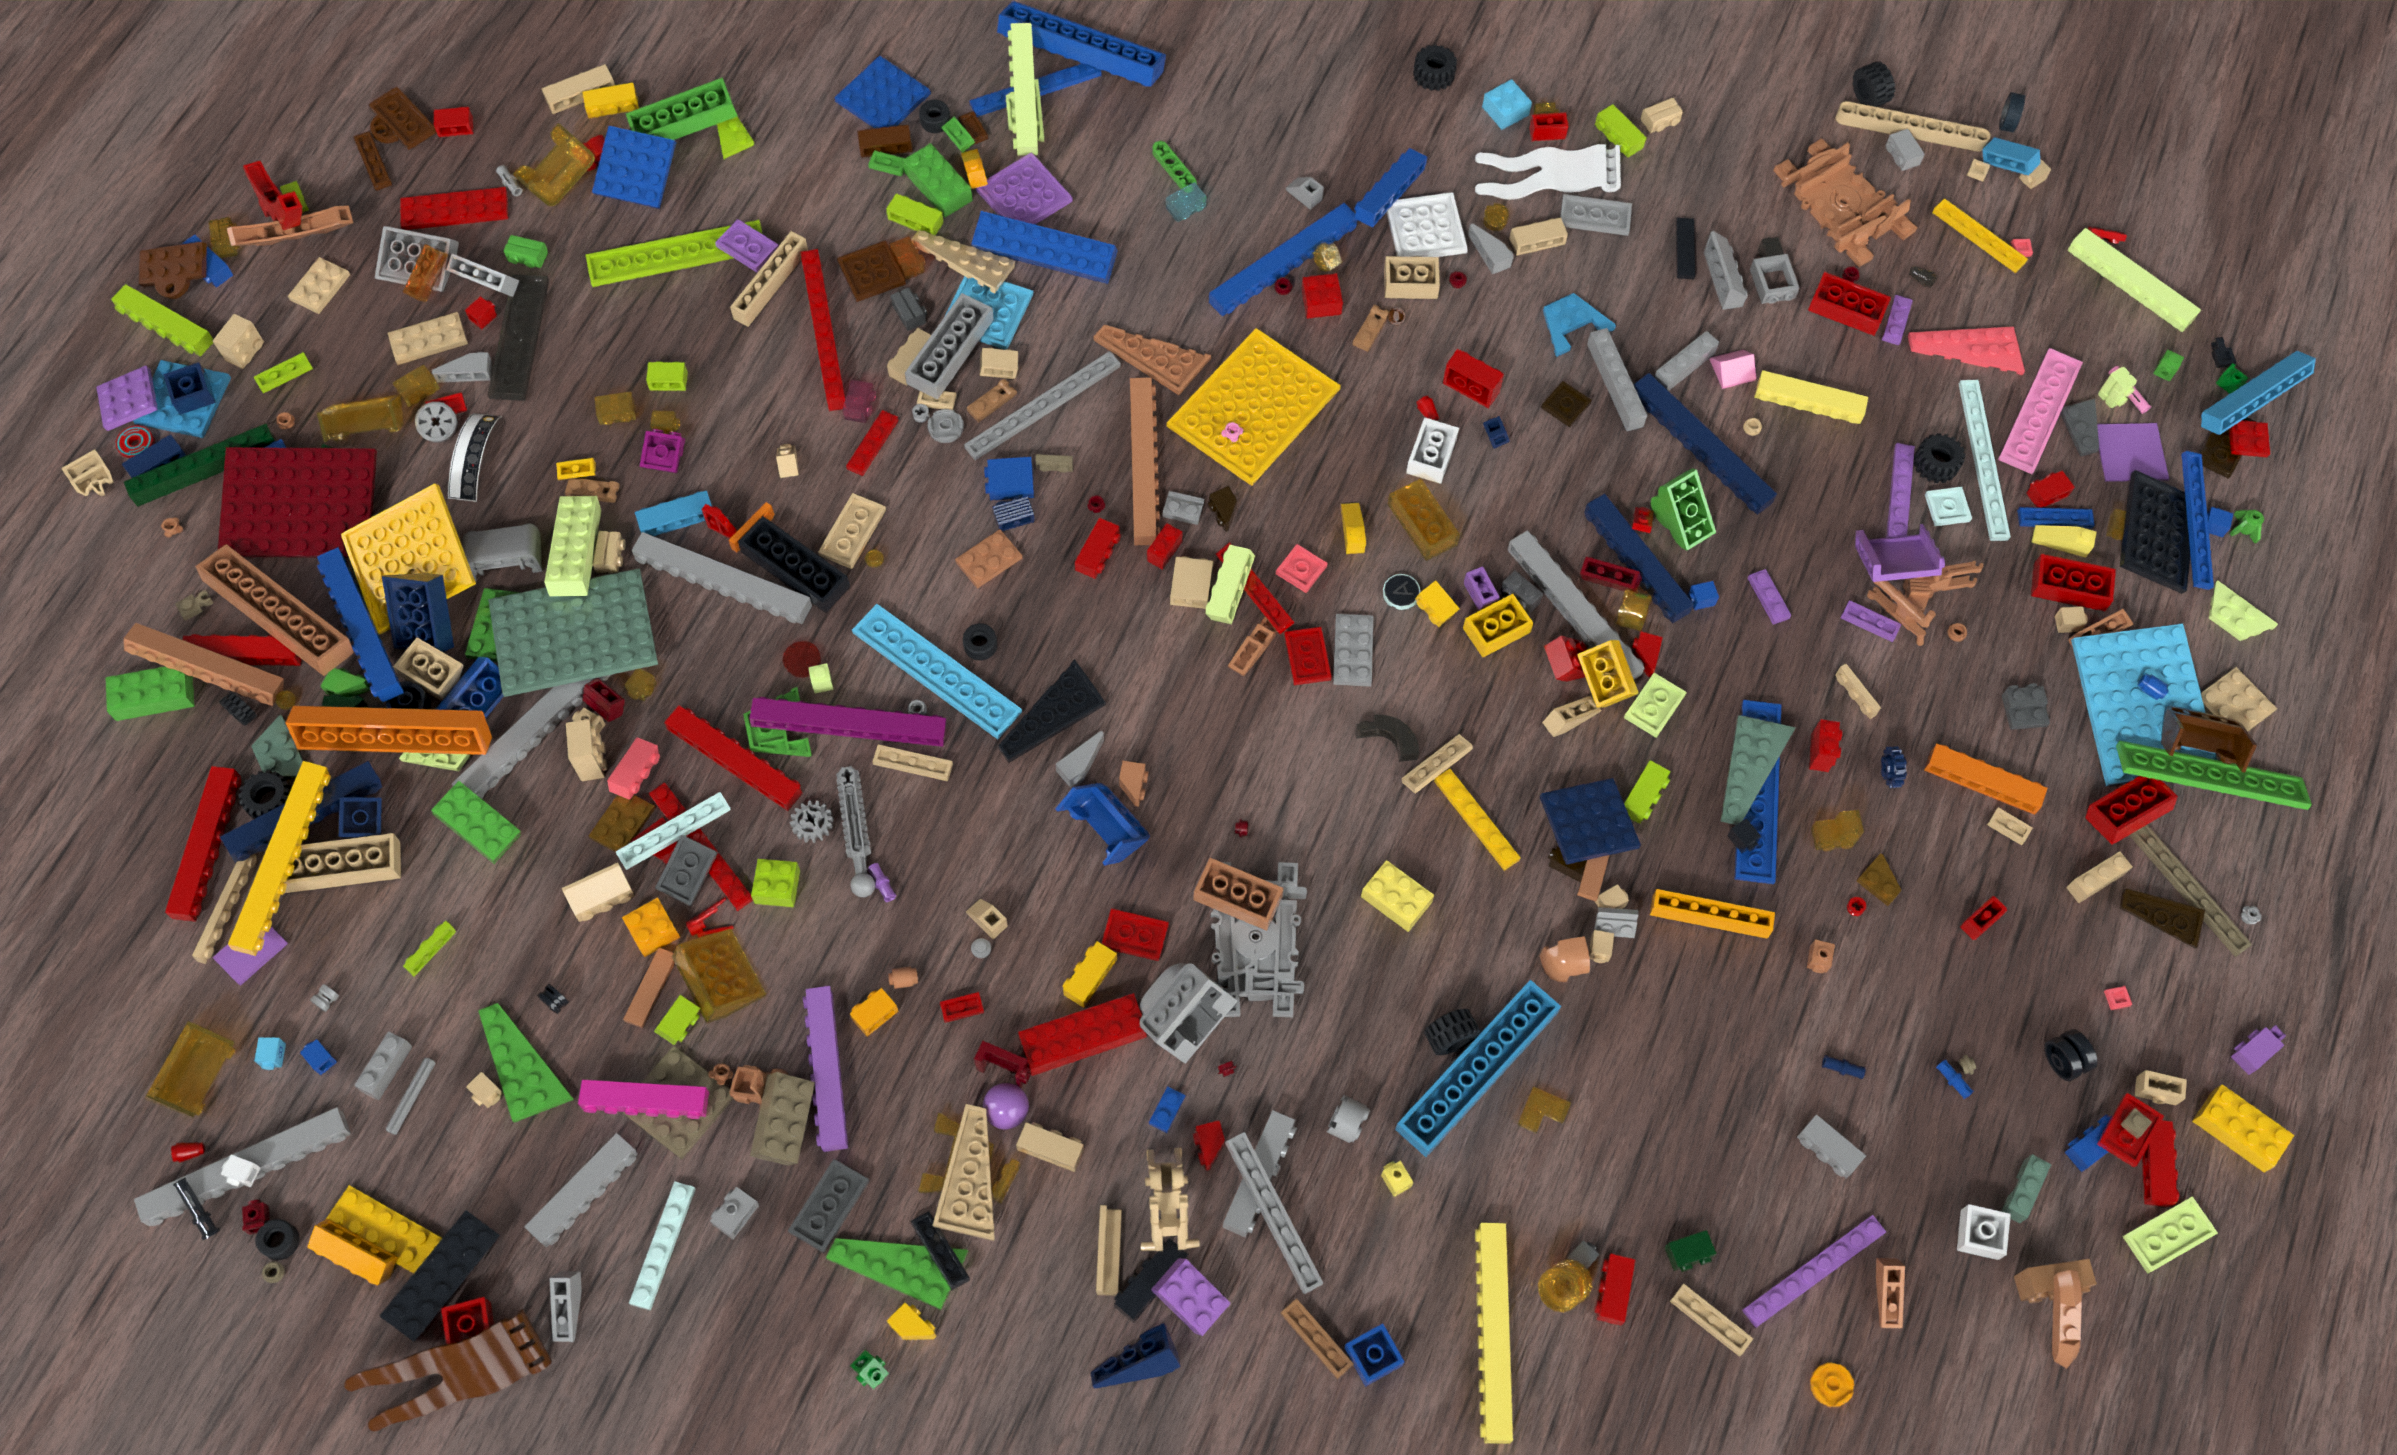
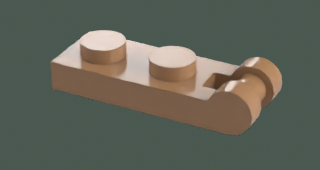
[1353,304,1390,352]
[967,379,1017,423]
[565,478,620,503]

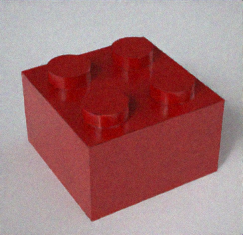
[1301,273,1343,319]
[441,1297,494,1344]

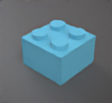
[1482,79,1532,130]

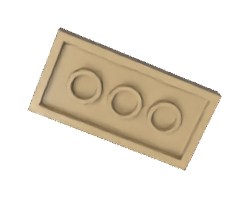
[388,312,468,365]
[818,493,886,569]

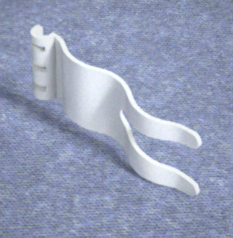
[1475,144,1621,200]

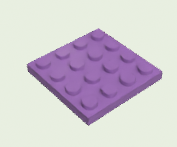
[976,152,1073,225]

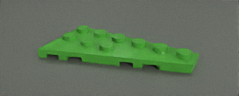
[478,1003,574,1123]
[826,1238,968,1310]

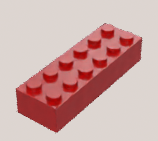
[1018,993,1147,1076]

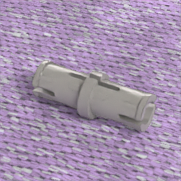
[496,165,523,196]

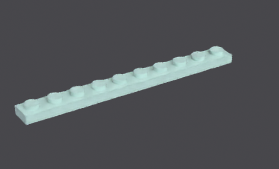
[1959,380,2011,541]

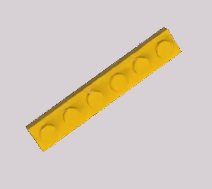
[1932,198,2028,273]
[1434,769,1521,871]

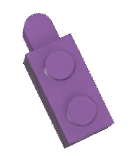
[2231,1025,2286,1075]

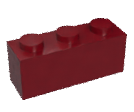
[1580,556,1642,595]

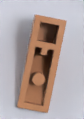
[2068,609,2134,647]
[1876,1258,1905,1328]

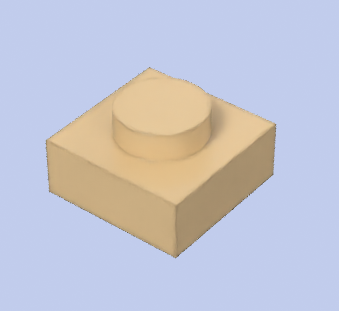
[1967,159,1990,181]

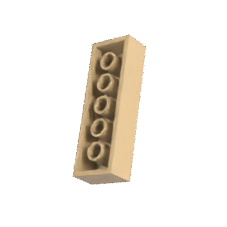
[285,833,401,893]

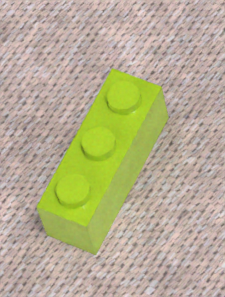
[1595,104,1646,158]
[886,193,944,235]
[1624,760,1671,824]

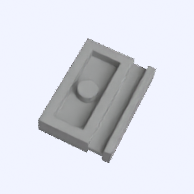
[1162,491,1205,525]
[1594,907,1639,938]

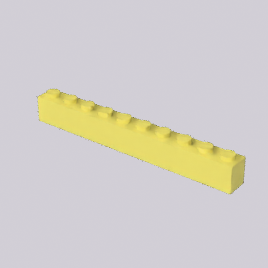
[1475,1223,1513,1444]

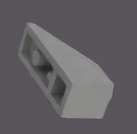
[1468,224,1514,275]
[432,352,493,383]
[1056,731,1104,788]
[550,1271,582,1342]

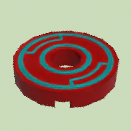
[115,425,155,458]

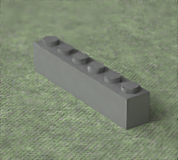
[1587,328,1647,431]
[1223,1110,1297,1238]
[525,1133,638,1248]

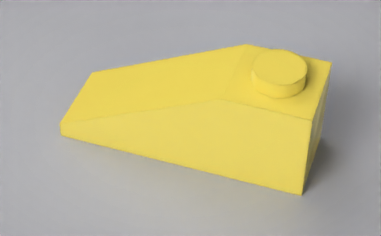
[2031,525,2097,558]

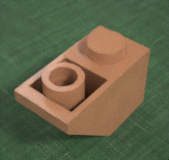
[1119,761,1149,807]

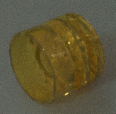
[1538,1259,1592,1312]

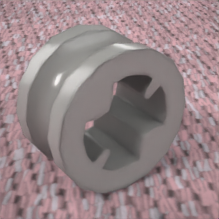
[912,404,929,422]

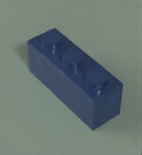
[122,434,186,478]

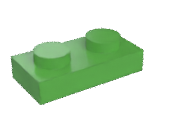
[941,117,975,153]
[869,151,905,177]

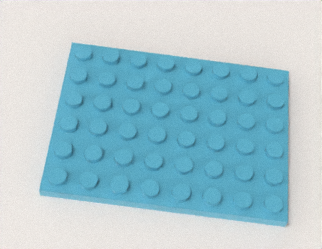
[2071,624,2217,786]

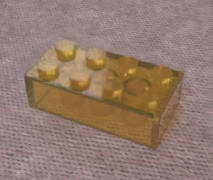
[1388,478,1460,561]

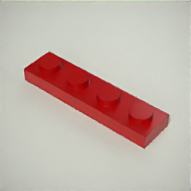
[846,410,899,476]

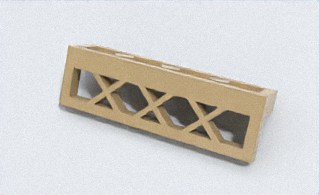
[1096,1205,1122,1296]

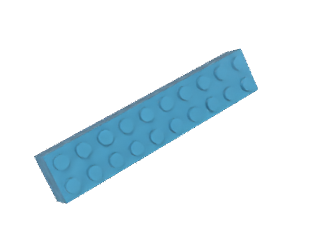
[1395,980,1561,1157]

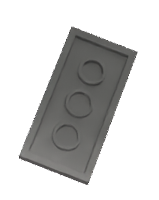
[788,1159,870,1253]

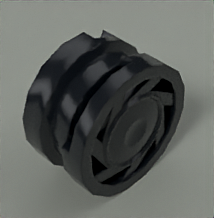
[537,983,569,1014]

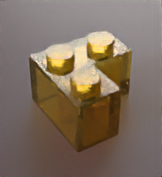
[1811,810,1864,851]

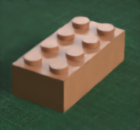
[1194,858,1284,931]

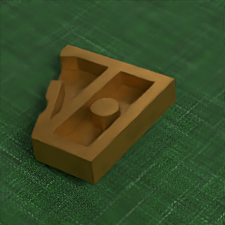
[1857,853,1902,906]

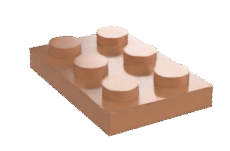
[955,529,1022,589]

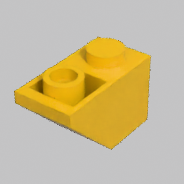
[887,1303,936,1340]

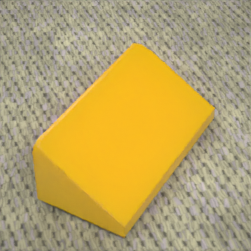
[556,458,596,480]

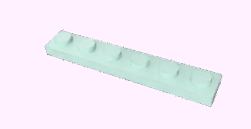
[616,792,731,870]
[629,1181,695,1311]

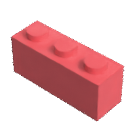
[607,737,660,800]

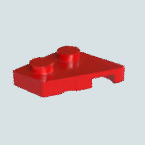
[702,504,737,538]

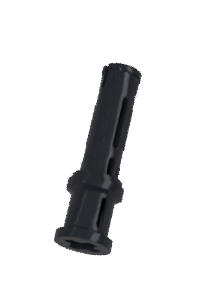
[173,1177,220,1240]

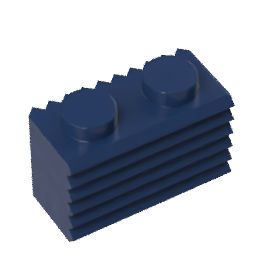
[992,496,1035,531]

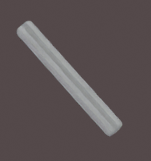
[386,1058,435,1135]

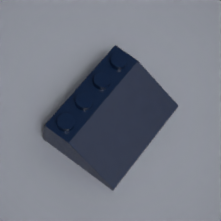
[382,573,454,652]

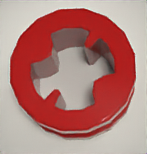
[1847,897,1866,916]

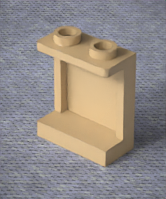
[1170,556,1213,609]

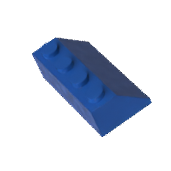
[435,657,504,719]

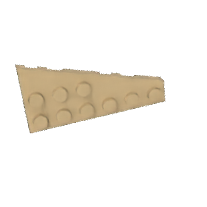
[911,230,1015,294]
[933,1104,995,1241]

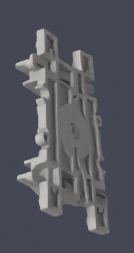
[1211,862,1307,1018]

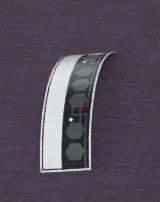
[448,413,501,502]

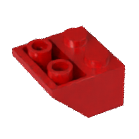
[1544,635,1587,682]

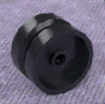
[2044,1029,2098,1082]

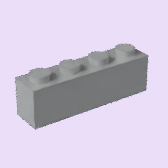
[446,254,519,297]
[1654,331,1719,391]

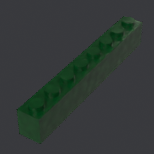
[123,424,276,507]

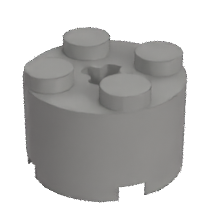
[1327,1095,1370,1143]

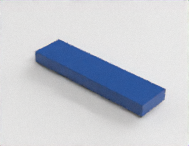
[2017,507,2095,528]

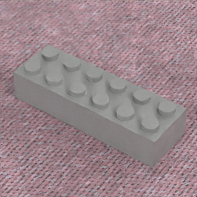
[905,293,994,400]

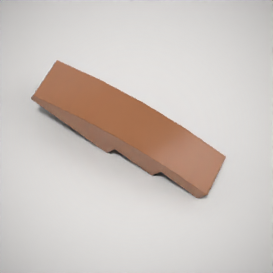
[1228,617,1278,676]

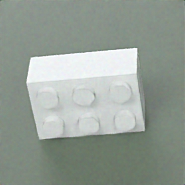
[1406,418,1459,484]

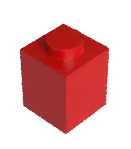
[465,296,497,329]

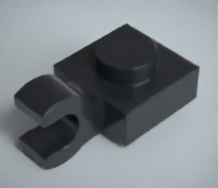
[2211,337,2237,368]

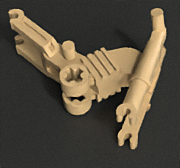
[1141,1148,1200,1251]

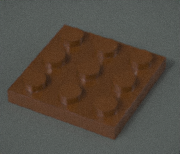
[837,240,906,302]

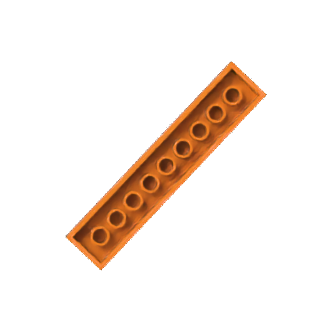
[285,706,492,755]

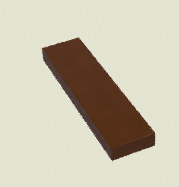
[353,131,392,191]

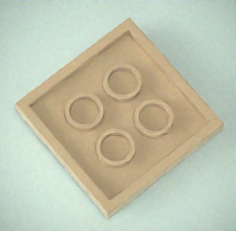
[2201,667,2277,731]

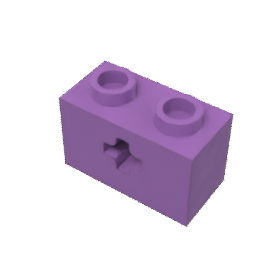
[1464,567,1500,611]

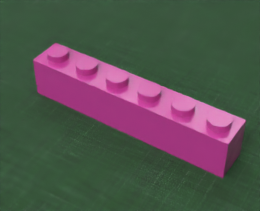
[578,1080,709,1119]

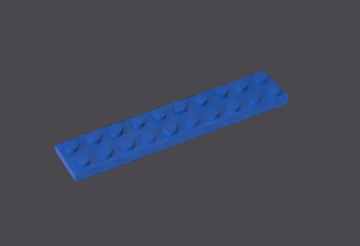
[1734,700,1781,884]

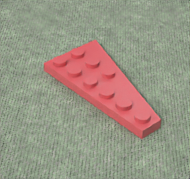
[1908,327,2025,375]

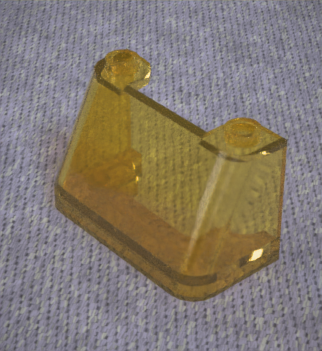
[512,123,595,206]
[144,1021,236,1118]

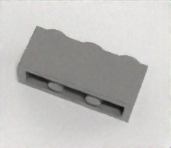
[354,1031,412,1100]
[1797,1114,1866,1178]

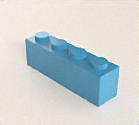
[635,490,712,536]

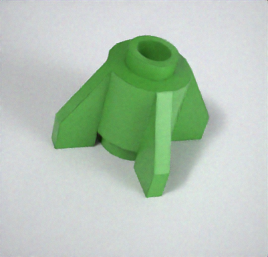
[2229,510,2265,544]

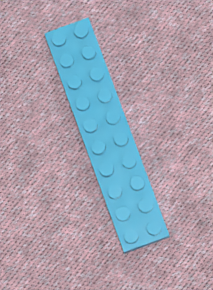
[852,604,1022,739]

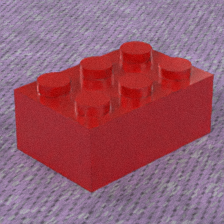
[1443,349,1504,409]

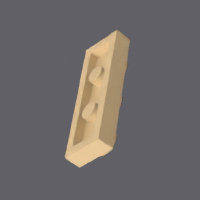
[1836,664,1881,719]

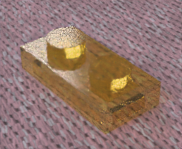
[992,1159,1020,1204]

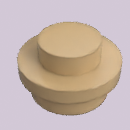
[1743,418,1762,436]

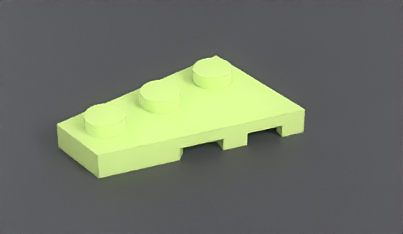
[399,752,470,771]

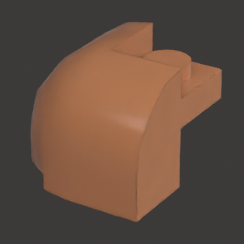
[1540,936,1590,982]

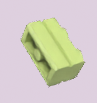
[2098,367,2137,408]

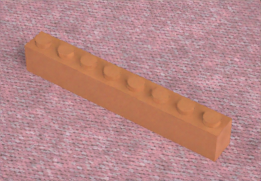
[124,623,284,706]

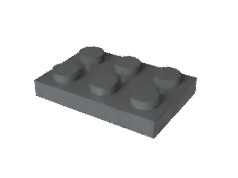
[655,835,718,906]

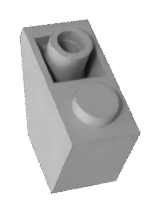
[1286,177,1324,210]

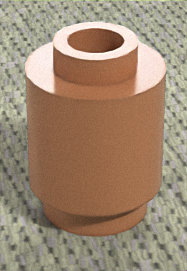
[888,966,918,989]

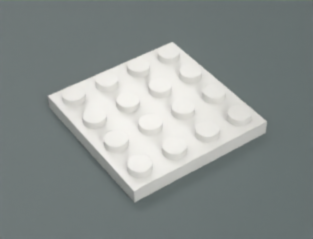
[1386,192,1468,257]

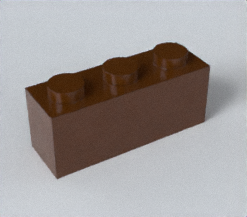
[857,125,912,158]

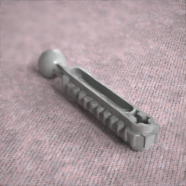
[836,766,875,898]

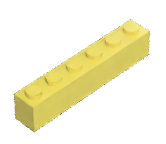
[1754,370,1868,424]

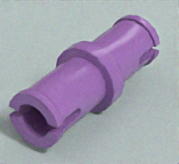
[867,863,896,902]

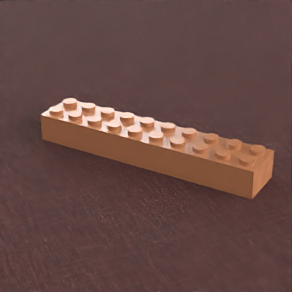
[195,544,354,676]

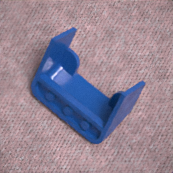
[1055,783,1150,865]

